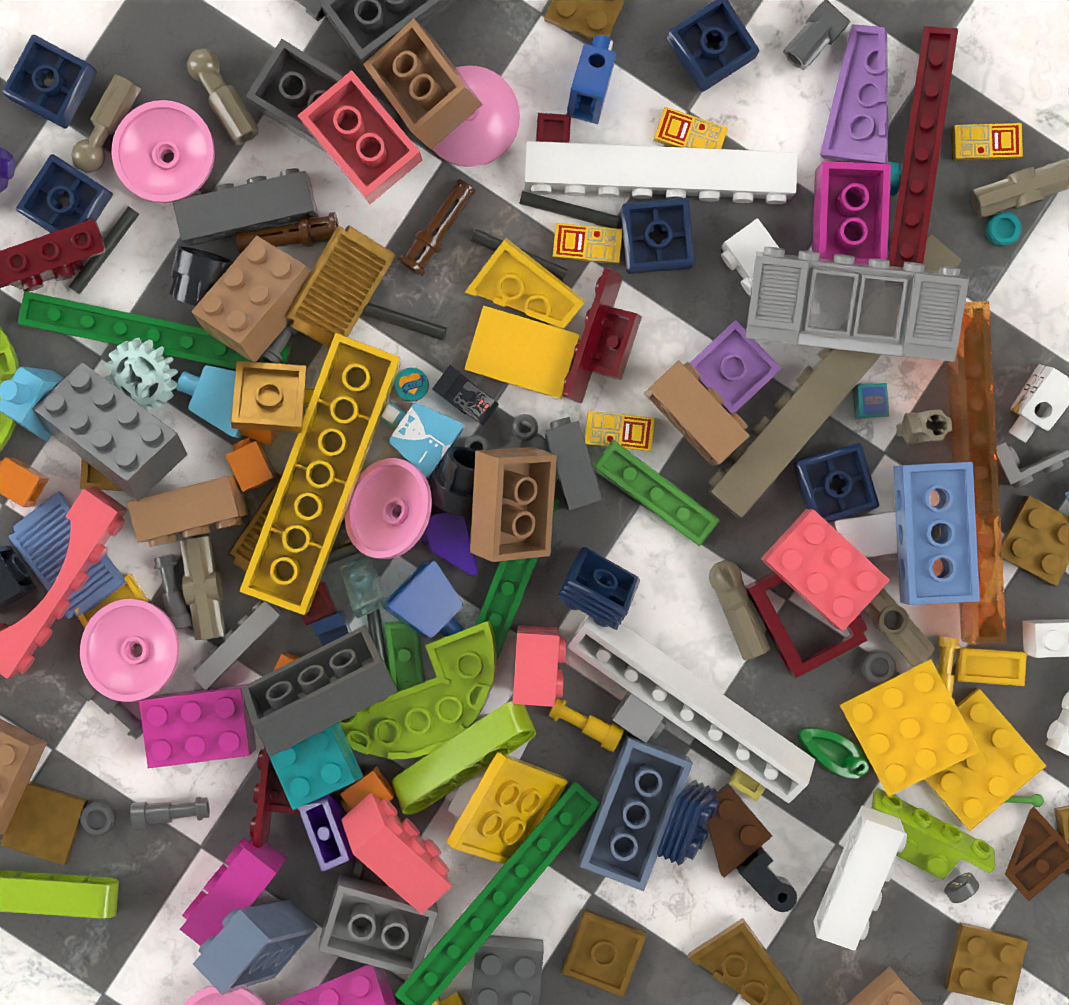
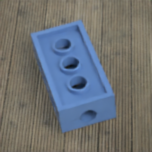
[893,462,980,605]

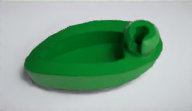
[797,727,869,779]

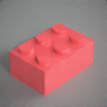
[298,70,423,204]
[760,509,890,631]
[512,625,566,707]
[341,792,452,915]

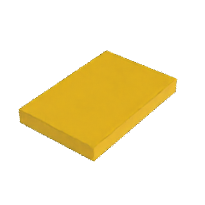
[464,305,580,399]

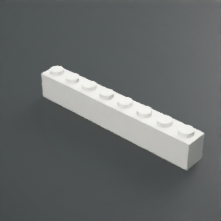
[525,141,798,204]
[567,615,815,804]

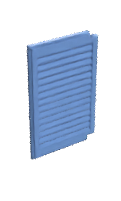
[8,491,126,619]

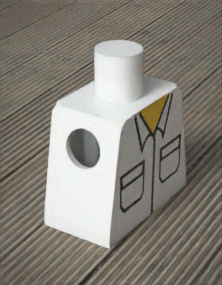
[1009,364,1069,443]

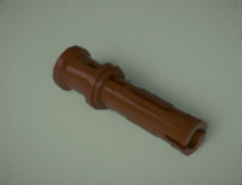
[398,179,476,277]
[236,212,339,254]

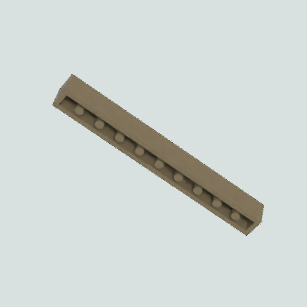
[707,234,962,518]

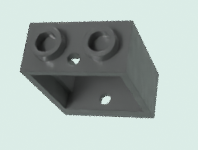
[545,417,602,510]

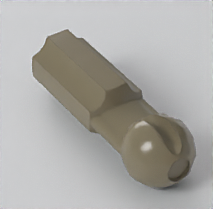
[187,49,259,146]
[71,74,142,173]
[709,560,771,660]

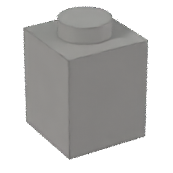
[611,691,666,743]

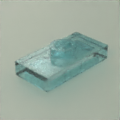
[339,555,388,619]

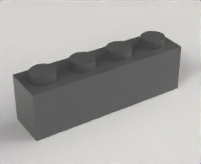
[172,168,319,246]

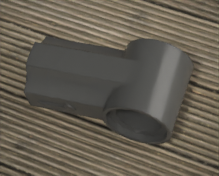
[783,0,851,71]

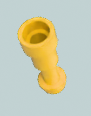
[936,636,960,702]
[548,698,624,752]

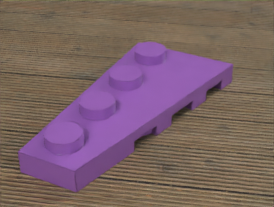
[820,24,888,164]

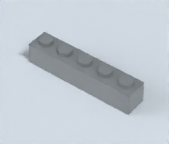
[191,600,283,690]

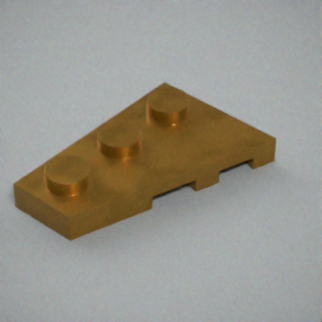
[688,918,802,1005]

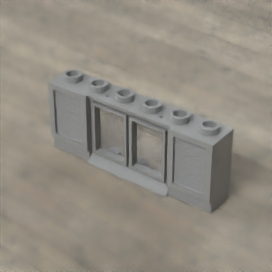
[746,247,969,362]

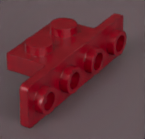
[0,219,106,292]
[563,268,642,404]
[249,746,300,848]

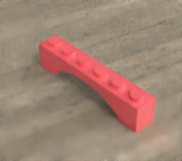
[0,486,128,679]

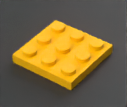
[840,659,981,797]
[924,688,1046,831]
[446,752,569,864]

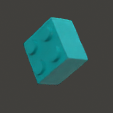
[266,722,364,810]

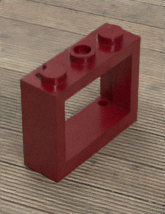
[745,571,868,678]

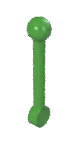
[1004,794,1044,807]

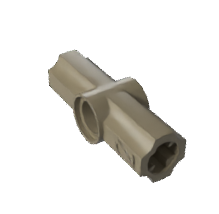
[970,158,1069,219]
[896,410,952,445]
[180,536,226,640]
[863,588,936,667]

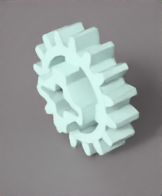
[104,338,178,411]

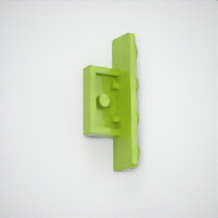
[872,788,995,880]

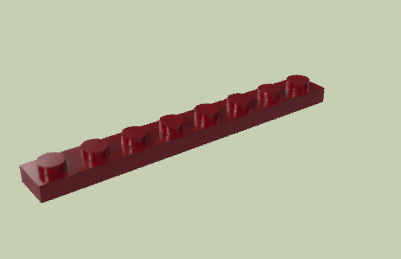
[885,26,959,288]

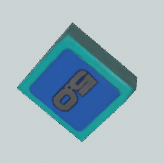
[853,383,889,419]

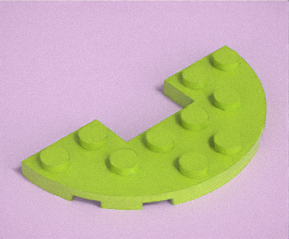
[340,621,497,759]

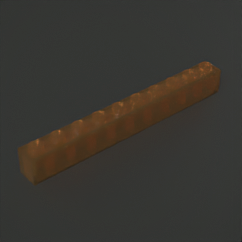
[947,301,1007,645]

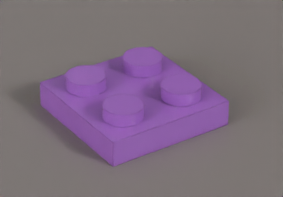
[690,320,782,414]

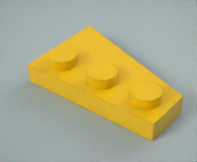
[465,238,586,329]

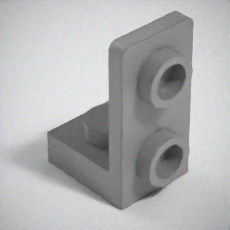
[984,442,1069,488]

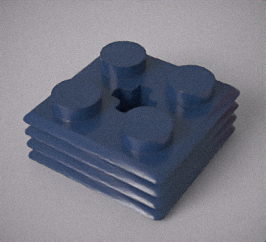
[667,0,760,92]
[2,34,97,129]
[16,154,113,233]
[621,198,695,274]
[794,443,880,523]
[558,547,640,630]
[657,780,720,866]

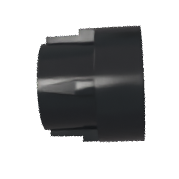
[169,246,233,306]
[429,446,476,516]

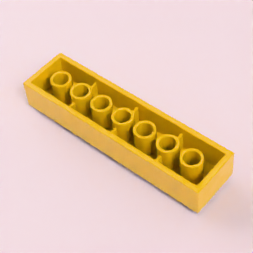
[239,333,402,615]

